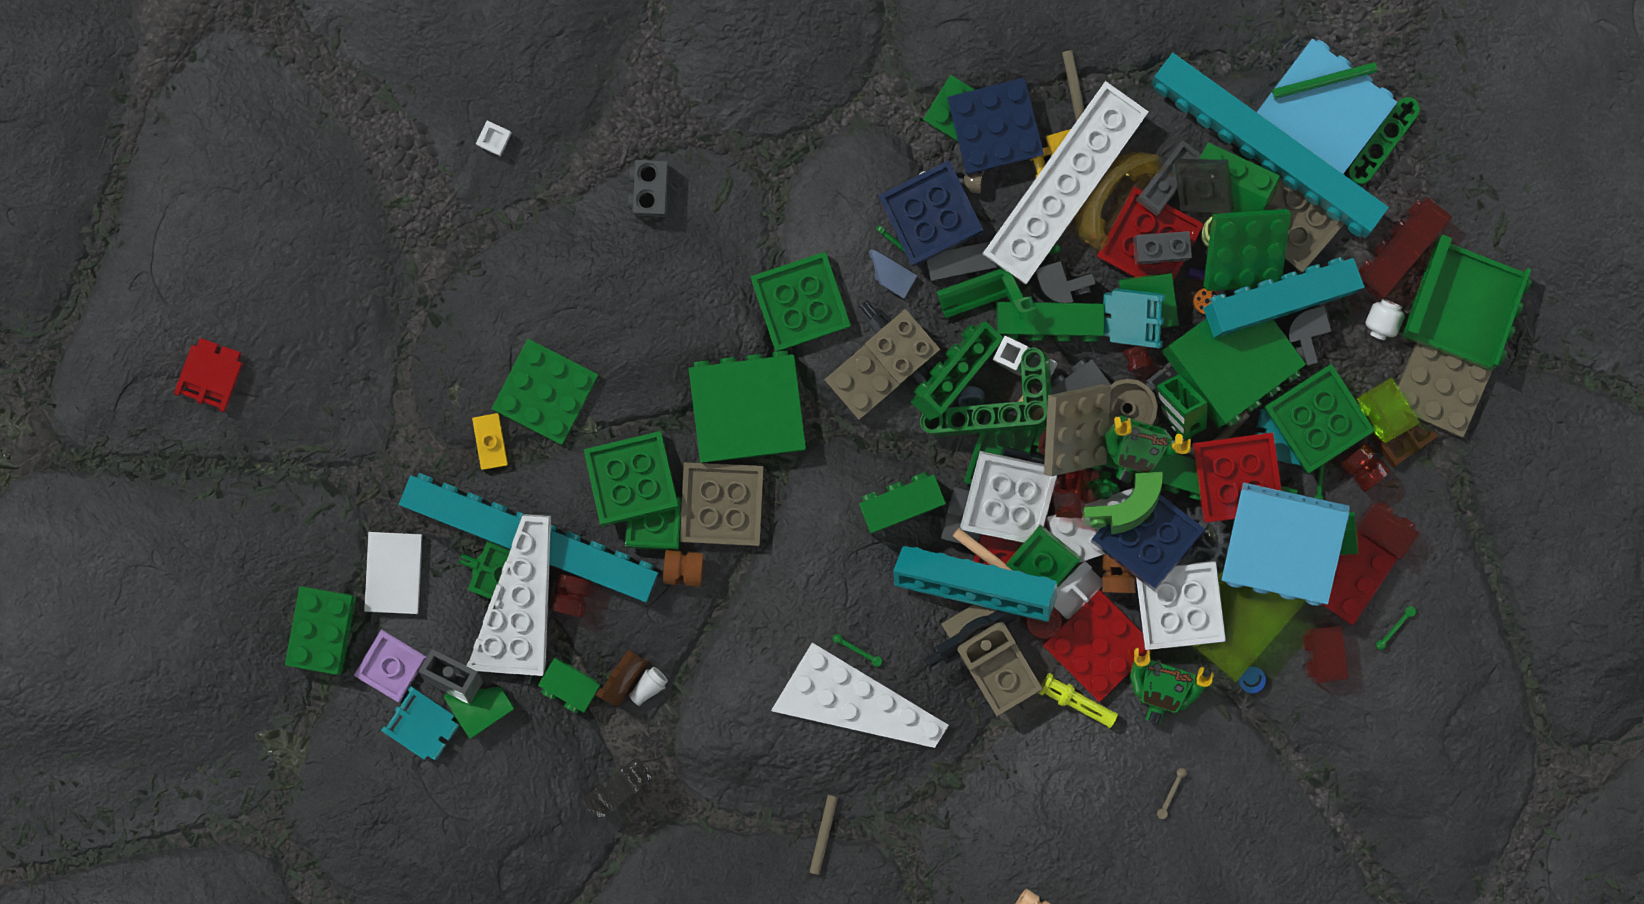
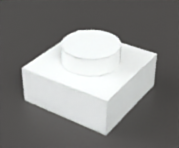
[476,121,512,157]

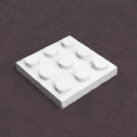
[960,451,1057,542]
[1136,561,1226,650]

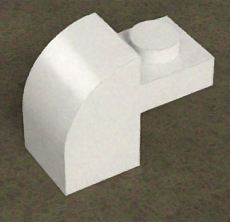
[993,336,1058,386]

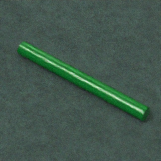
[1272,62,1378,99]

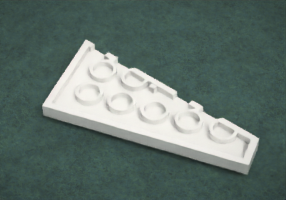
[467,514,551,676]
[771,643,948,748]

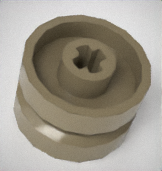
[1109,379,1158,429]

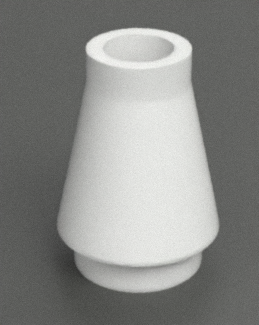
[629,667,668,706]

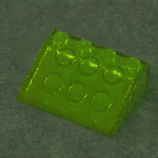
[1191,569,1306,682]

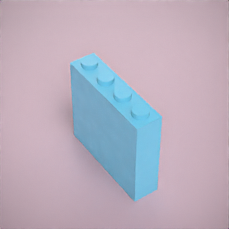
[1257,39,1397,174]
[1221,483,1350,606]

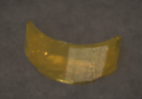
[1076,152,1161,251]

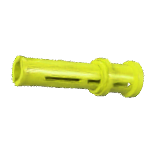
[1038,673,1118,728]

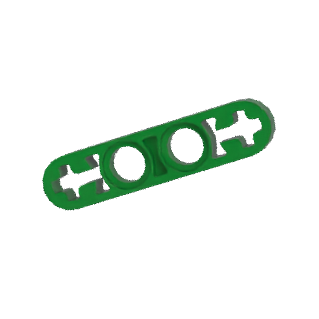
[1347,97,1420,185]

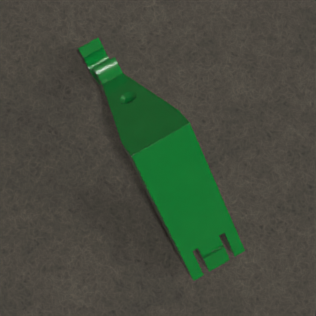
[936,268,1039,321]

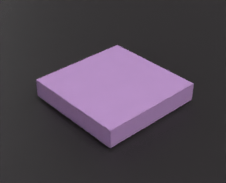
[354,630,427,703]

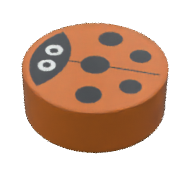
[1193,288,1219,315]

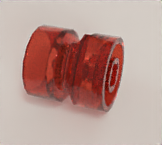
[1340,442,1390,492]
[550,573,592,617]
[1024,607,1061,639]

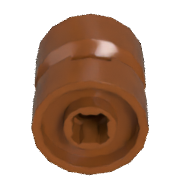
[663,550,704,587]
[1102,555,1137,593]

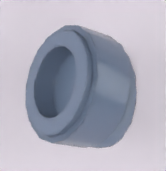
[958,385,985,407]

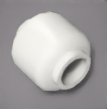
[1365,299,1405,340]

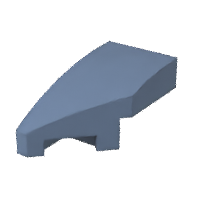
[869,249,917,298]

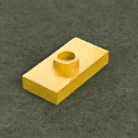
[472,413,508,470]

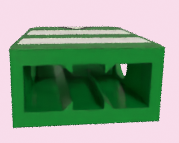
[1157,374,1208,441]

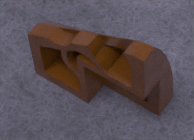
[1369,406,1438,468]
[595,650,649,706]

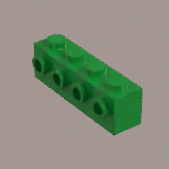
[911,321,1003,420]

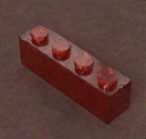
[1358,197,1452,300]

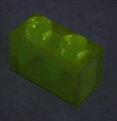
[1357,377,1420,443]

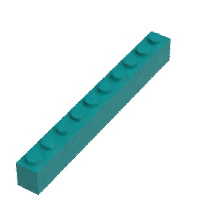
[1151,52,1389,239]
[399,473,659,602]

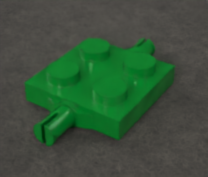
[458,541,511,599]

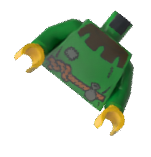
[1105,415,1191,483]
[1130,648,1214,725]

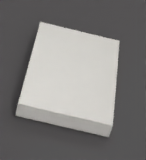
[364,532,423,614]

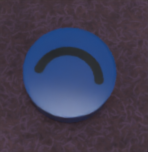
[1238,666,1266,693]

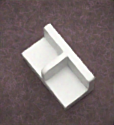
[1054,560,1102,619]

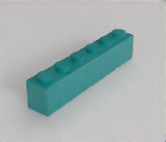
[1203,257,1365,338]
[893,546,1057,622]

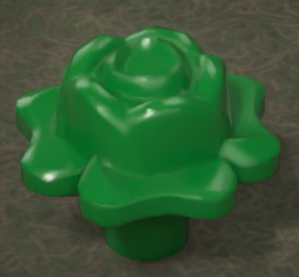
[1087,471,1120,499]

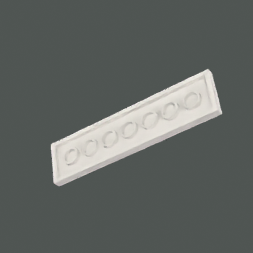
[982,81,1149,285]

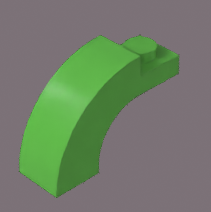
[1083,472,1162,534]

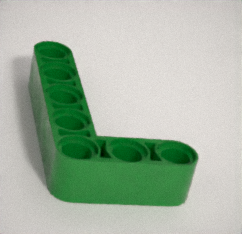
[920,348,1052,437]

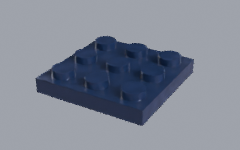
[947,78,1044,175]
[878,160,984,267]
[1091,490,1205,591]

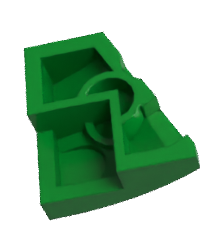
[443,686,516,739]

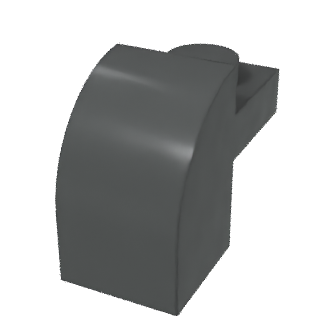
[1034,261,1095,303]
[1285,306,1331,367]

